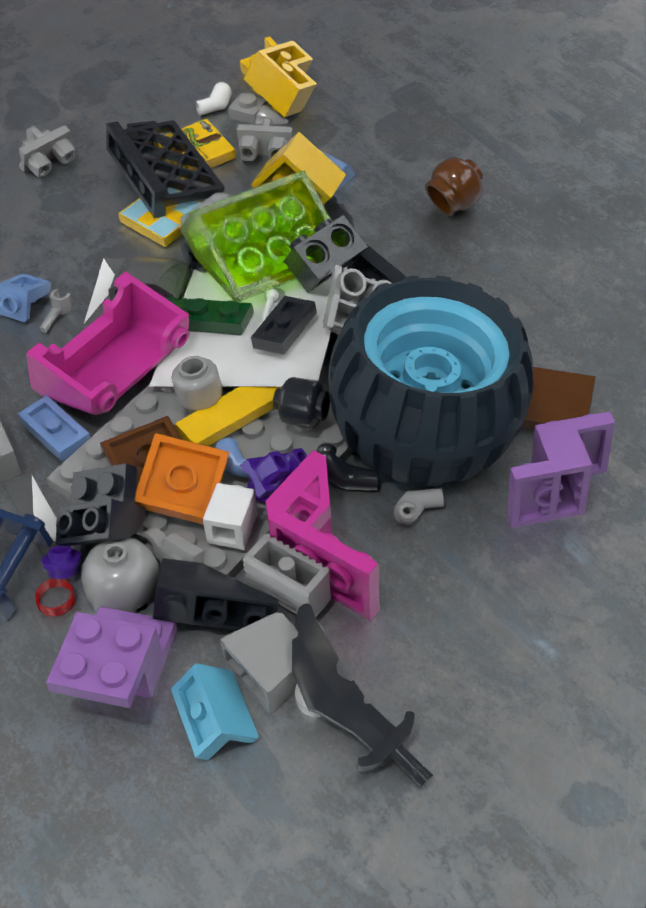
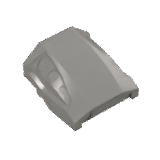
[323,264,392,335]

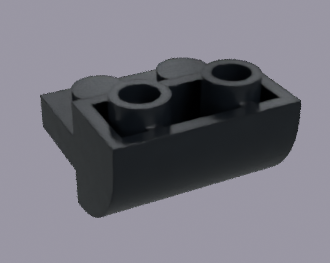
[55,463,146,547]

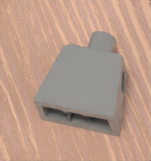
[220,612,326,715]

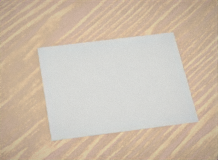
[149,258,348,387]

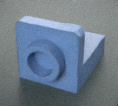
[0,273,51,322]

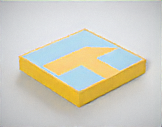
[118,187,202,247]

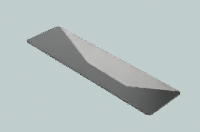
[83,258,127,327]
[4,474,74,556]

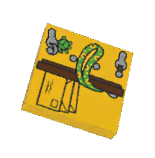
[154,119,236,180]

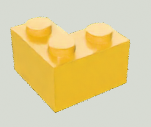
[244,41,317,117]
[251,132,346,212]

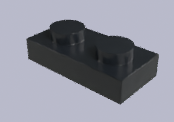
[251,296,317,355]

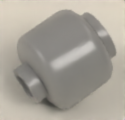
[171,356,223,411]

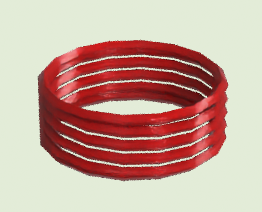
[35,578,76,617]

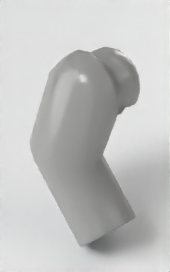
[393,488,444,525]

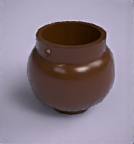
[425,157,483,216]

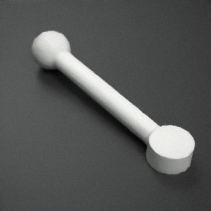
[259,288,279,326]

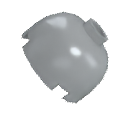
[81,538,160,614]

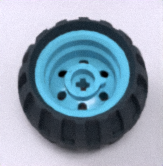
[328,276,534,486]

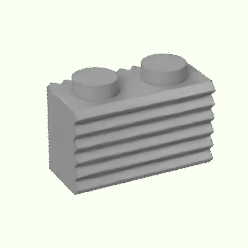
[242,534,331,617]

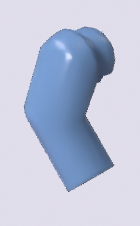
[215,438,250,478]

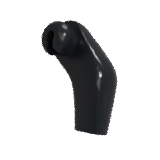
[317,443,379,490]

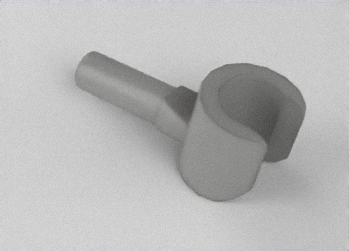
[39,289,72,333]

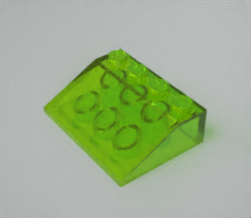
[181,170,340,303]

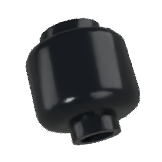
[273,377,330,428]

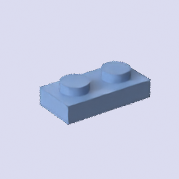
[17,395,90,462]

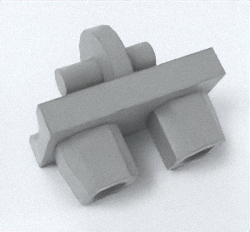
[237,119,293,161]
[19,125,75,178]

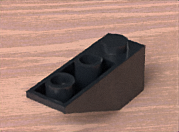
[153,558,279,631]

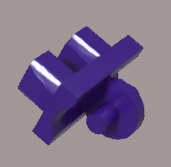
[240,448,307,502]

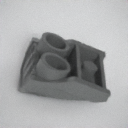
[108,256,191,300]

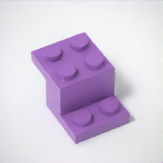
[507,411,615,528]
[46,606,177,708]

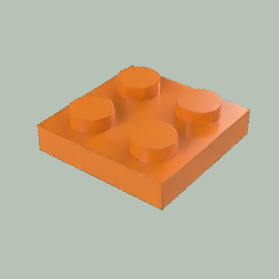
[135,433,229,525]

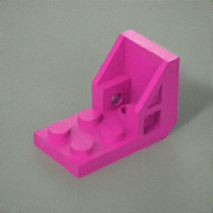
[266,450,380,622]

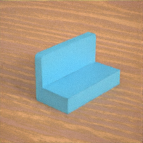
[171,663,259,760]

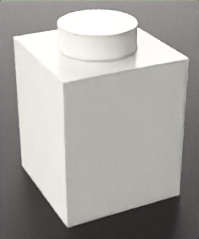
[203,483,258,550]

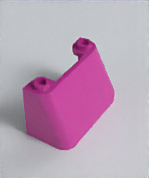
[26,271,190,415]

